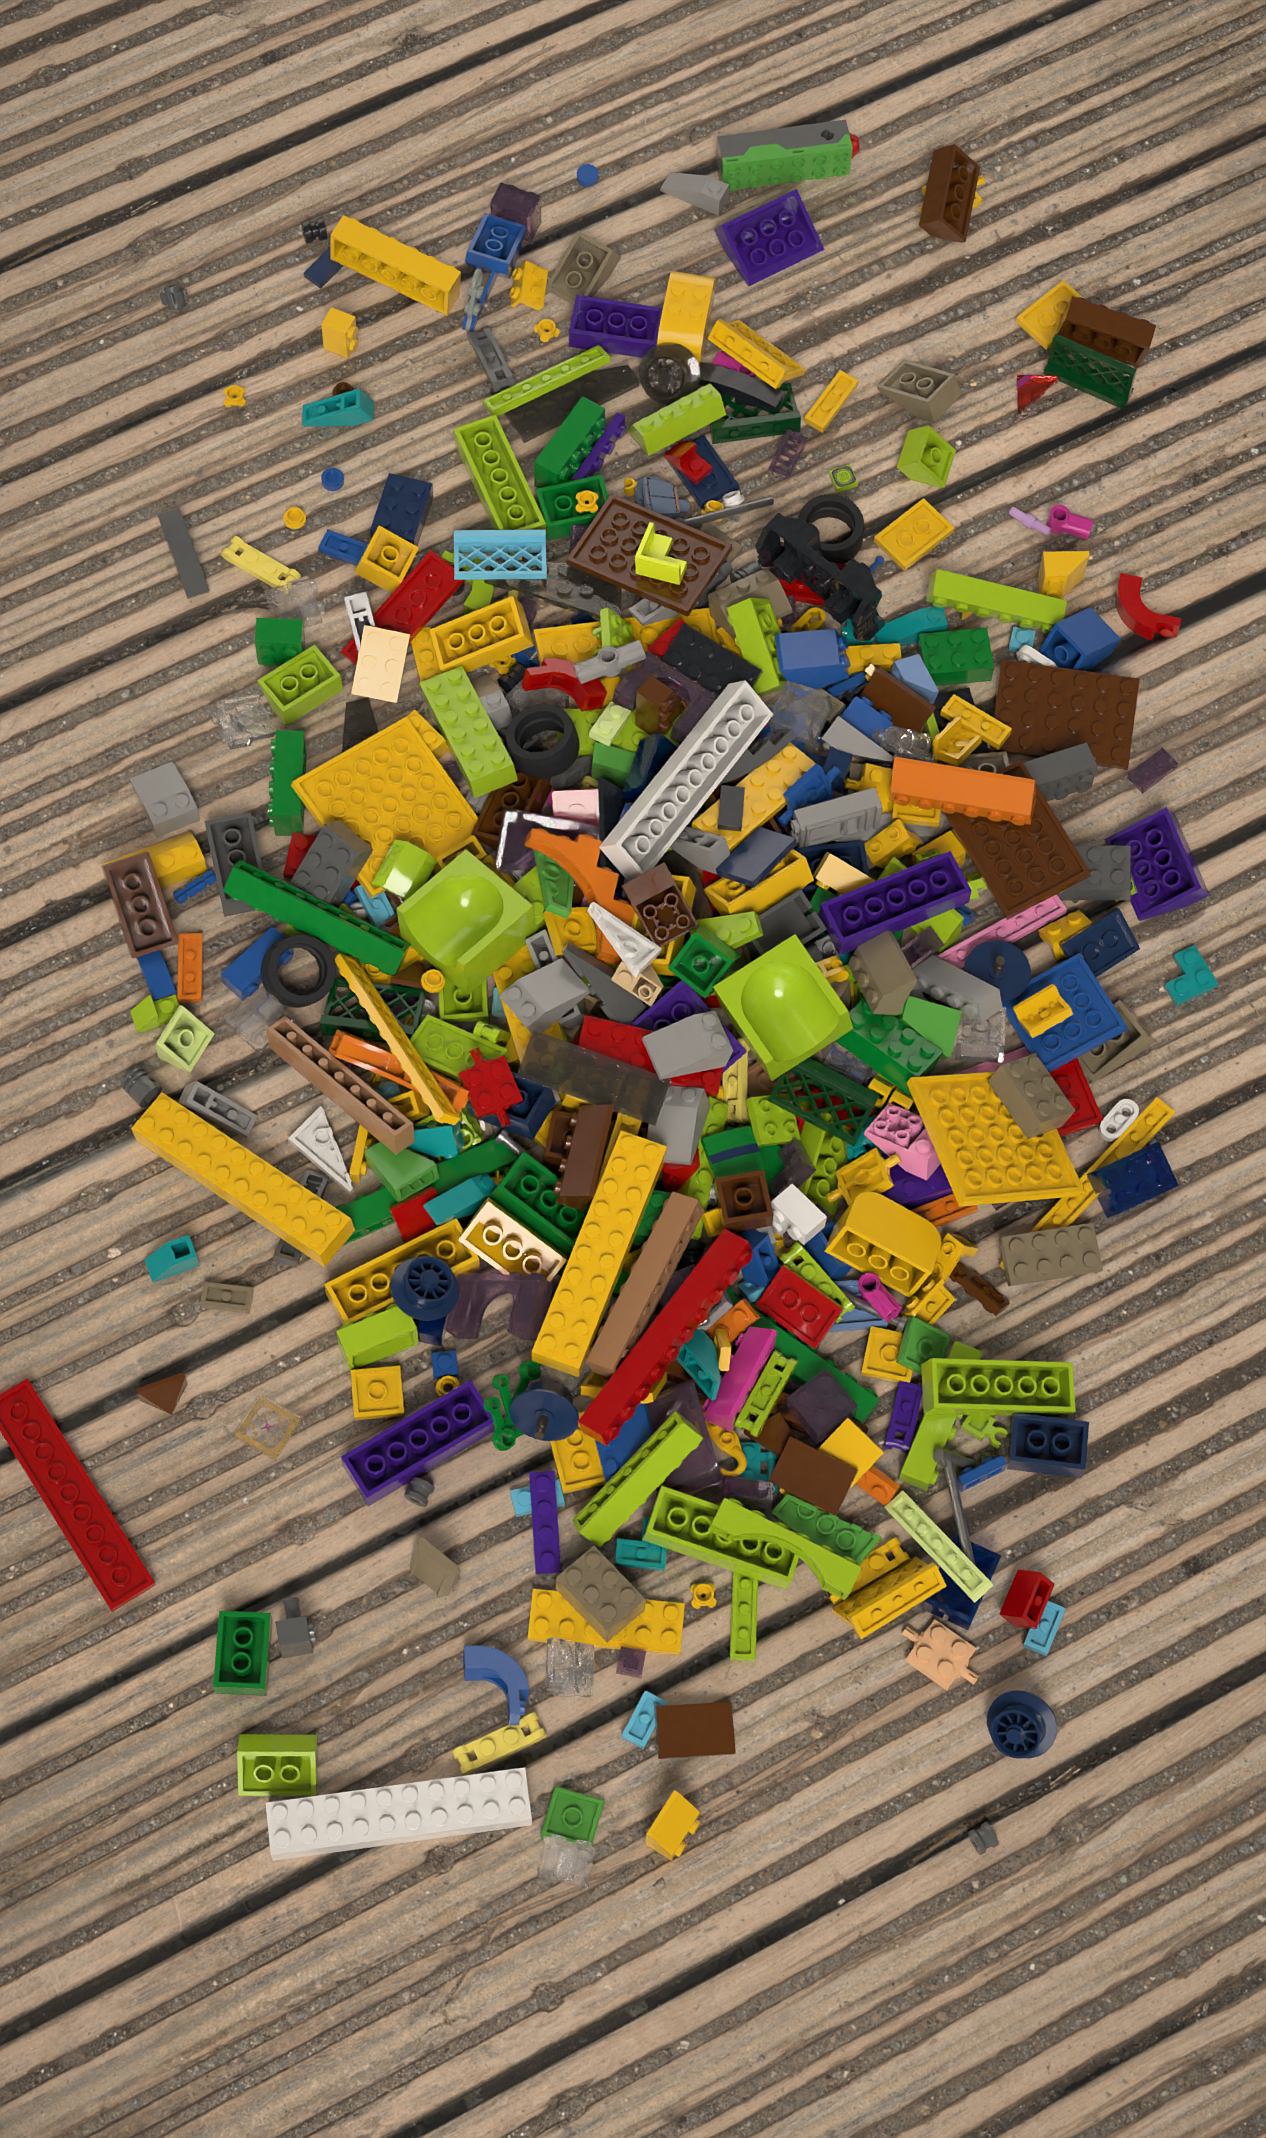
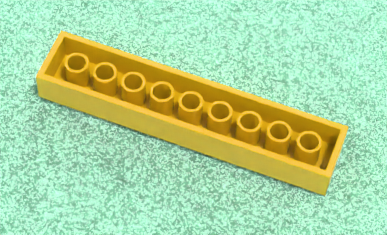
[131,1093,355,1268]
[532,1131,667,1378]

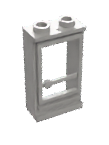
[789,787,883,848]

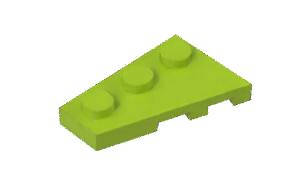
[690,911,763,950]

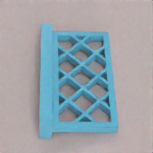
[454,530,547,580]

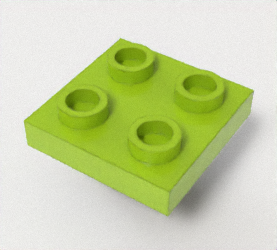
[592,607,634,669]
[746,1094,801,1147]

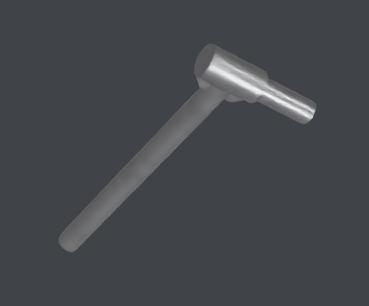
[676,496,774,527]
[933,1449,976,1566]

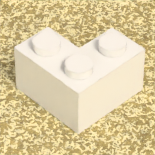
[771,1184,827,1245]

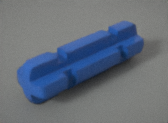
[173,870,216,904]

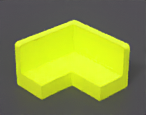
[635,522,687,585]

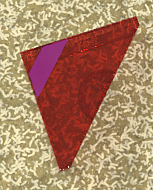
[1016,375,1058,414]

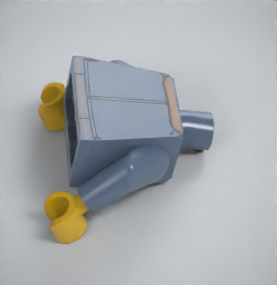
[624,475,689,520]

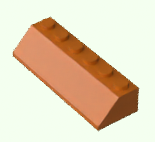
[890,757,1036,825]

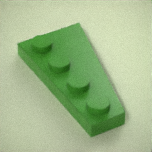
[533,849,574,919]
[771,1494,882,1566]

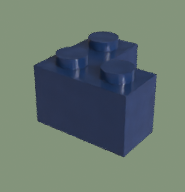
[805,748,853,798]

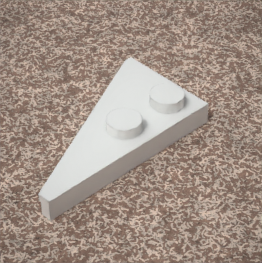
[587,902,662,977]
[288,1106,355,1195]

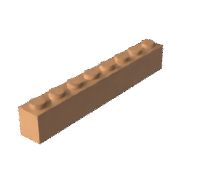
[267,1016,415,1155]
[586,1192,704,1378]

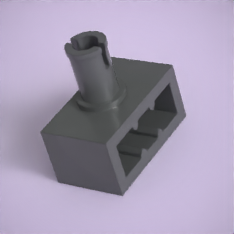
[275,1597,317,1658]

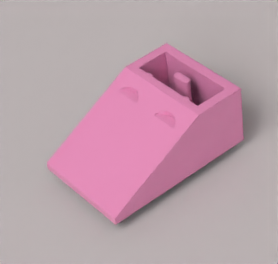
[864,1103,941,1180]

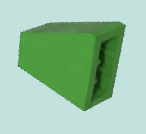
[592,742,654,789]
[896,996,962,1059]
[364,1142,440,1203]

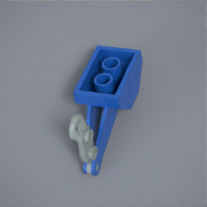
[462,213,527,332]

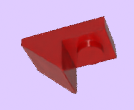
[664,441,712,485]
[662,1149,700,1194]

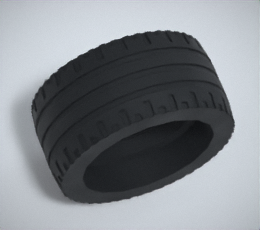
[798,494,865,564]
[506,704,580,779]
[260,934,336,1008]

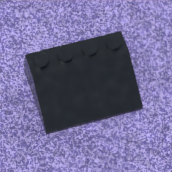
[598,778,634,891]

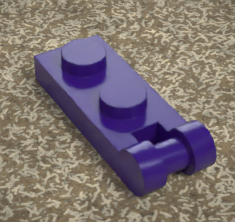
[884,1381,923,1454]

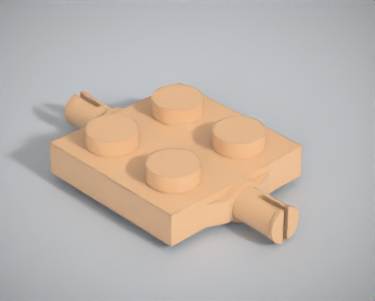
[902,1619,980,1690]

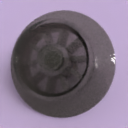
[639,342,700,405]

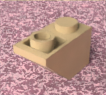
[611,960,664,1006]

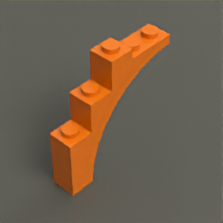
[524,828,635,966]
[328,1029,469,1114]

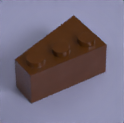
[635,676,685,740]

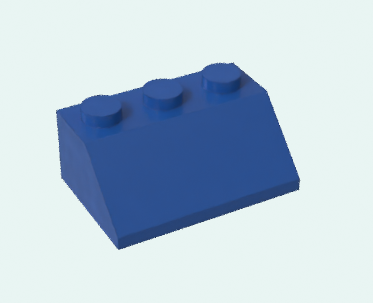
[595,1403,654,1483]

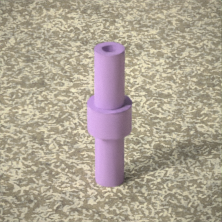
[1009,507,1052,536]

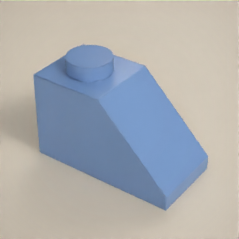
[890,654,939,704]

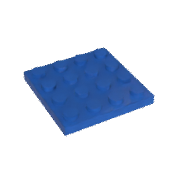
[1001,953,1128,1073]

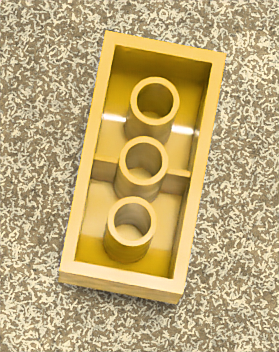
[656,271,716,372]
[824,1192,941,1298]

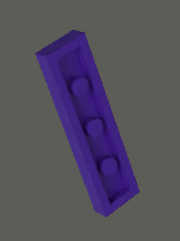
[572,412,627,481]
[529,1471,561,1575]

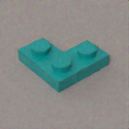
[1164,945,1219,1007]
[614,1517,667,1571]

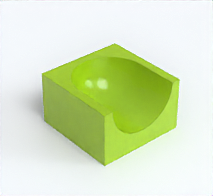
[396,849,536,995]
[713,934,853,1081]

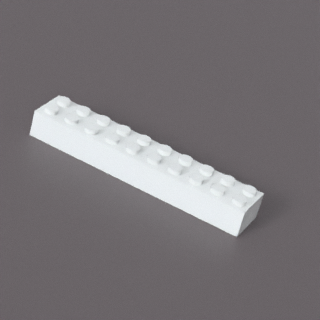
[599,680,773,881]
[265,1767,532,1861]

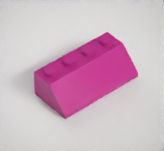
[703,1327,777,1433]

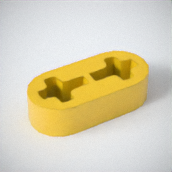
[791,607,826,632]

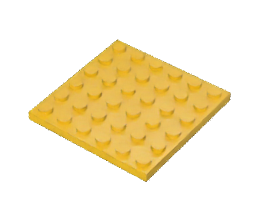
[291,716,478,899]
[907,1072,1084,1207]

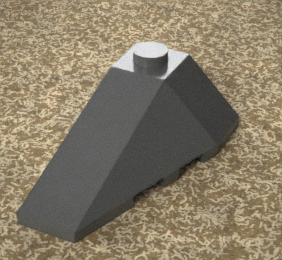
[562,942,647,1025]

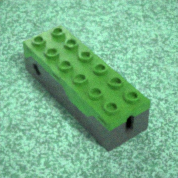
[716,120,860,191]

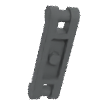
[467,326,515,393]

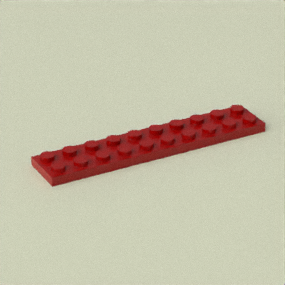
[0,1379,156,1612]

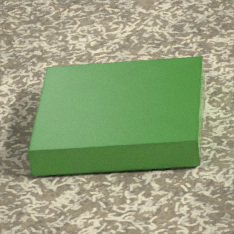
[896,1316,951,1376]
[540,1786,605,1852]

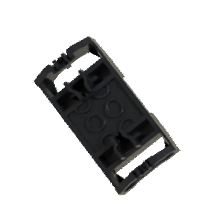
[755,513,885,642]

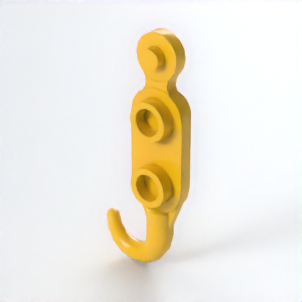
[692,1399,747,1477]

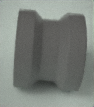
[404,1477,435,1507]
[968,1822,999,1855]

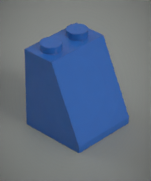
[1038,607,1121,671]
[775,629,851,696]

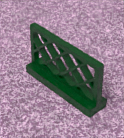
[1043,334,1137,410]
[709,383,801,444]
[319,979,427,1043]
[768,1058,880,1146]

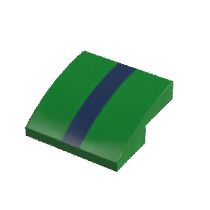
[701,1126,766,1179]

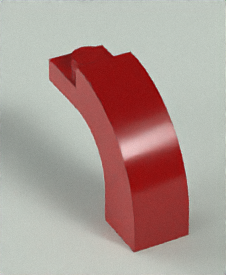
[1115,573,1181,640]
[521,658,607,712]

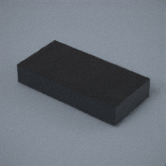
[717,785,745,832]

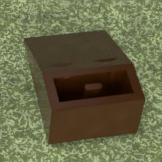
[621,862,699,947]

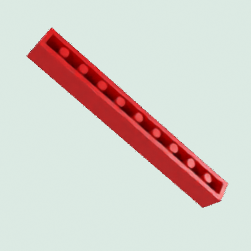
[578,1229,753,1446]

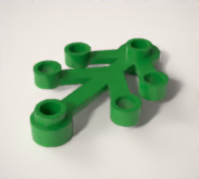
[484,1360,541,1451]

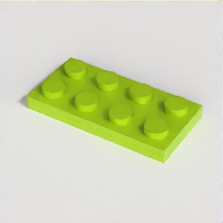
[410,1014,509,1082]

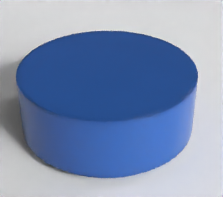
[577,164,598,187]
[321,468,344,491]

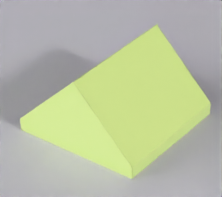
[155,1005,215,1073]

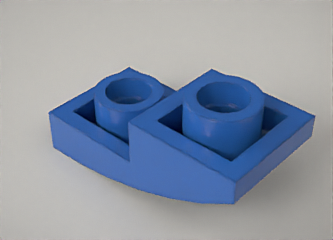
[136,950,176,1001]

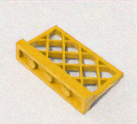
[707,319,807,389]
[832,1557,946,1639]

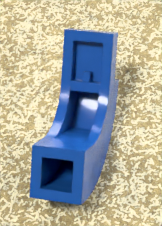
[463,1645,529,1726]

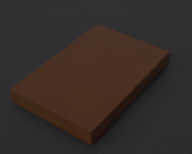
[859,667,936,741]
[768,1436,859,1516]
[654,1702,736,1759]

